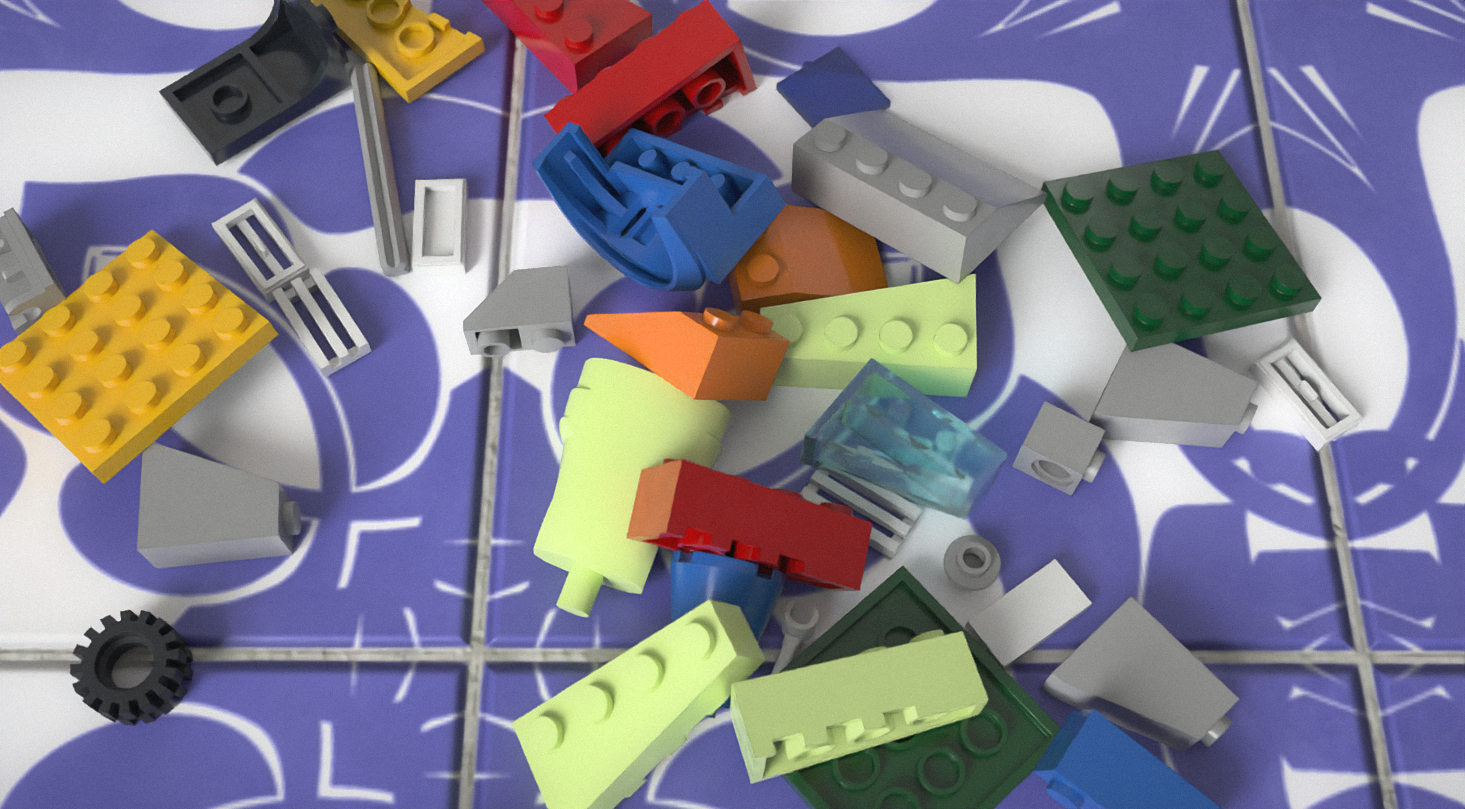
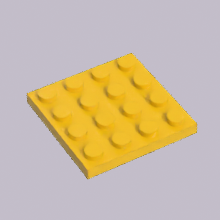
[0,229,278,484]

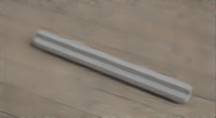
[349,62,411,277]

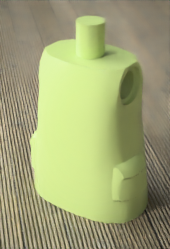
[534,358,732,617]

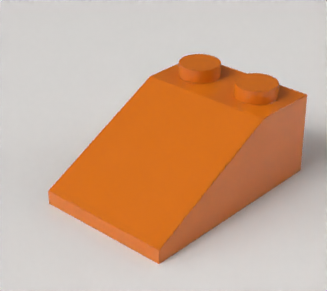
[728,204,889,316]
[584,307,790,401]

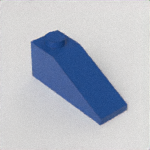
[1033,709,1222,809]

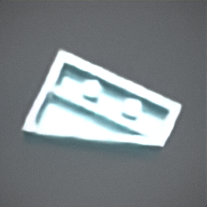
[800,358,1008,520]

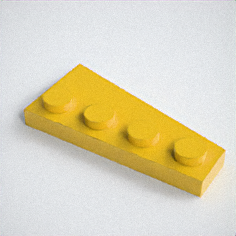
[310,0,485,104]

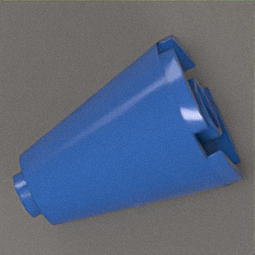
[670,550,786,718]

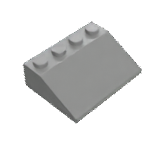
[791,109,1047,284]

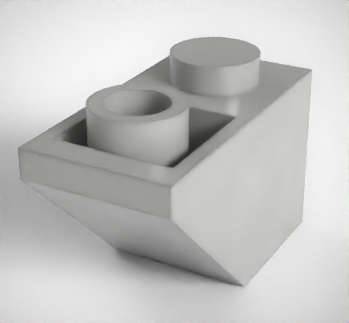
[463,265,576,358]

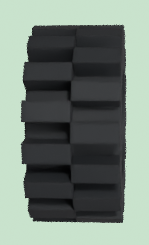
[70,609,194,725]

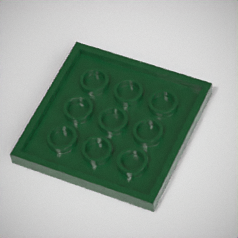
[1041,150,1322,352]
[731,565,1060,809]

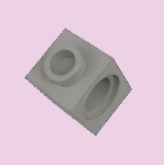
[1012,401,1106,496]

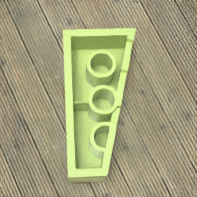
[760,274,977,397]
[512,600,766,809]
[730,630,989,784]

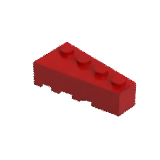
[481,0,653,94]
[543,0,757,159]
[626,458,873,592]

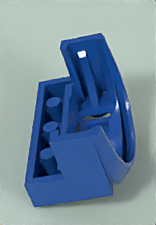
[532,122,786,291]

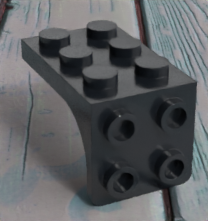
[159,0,351,167]

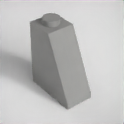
[1089,343,1258,448]
[137,443,301,569]
[1040,596,1239,752]

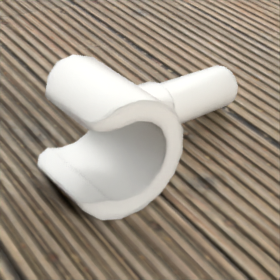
[771,600,819,675]

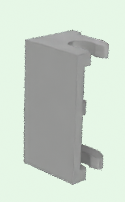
[0,207,68,335]

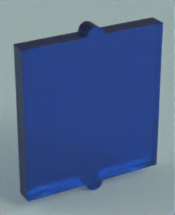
[776,46,891,128]

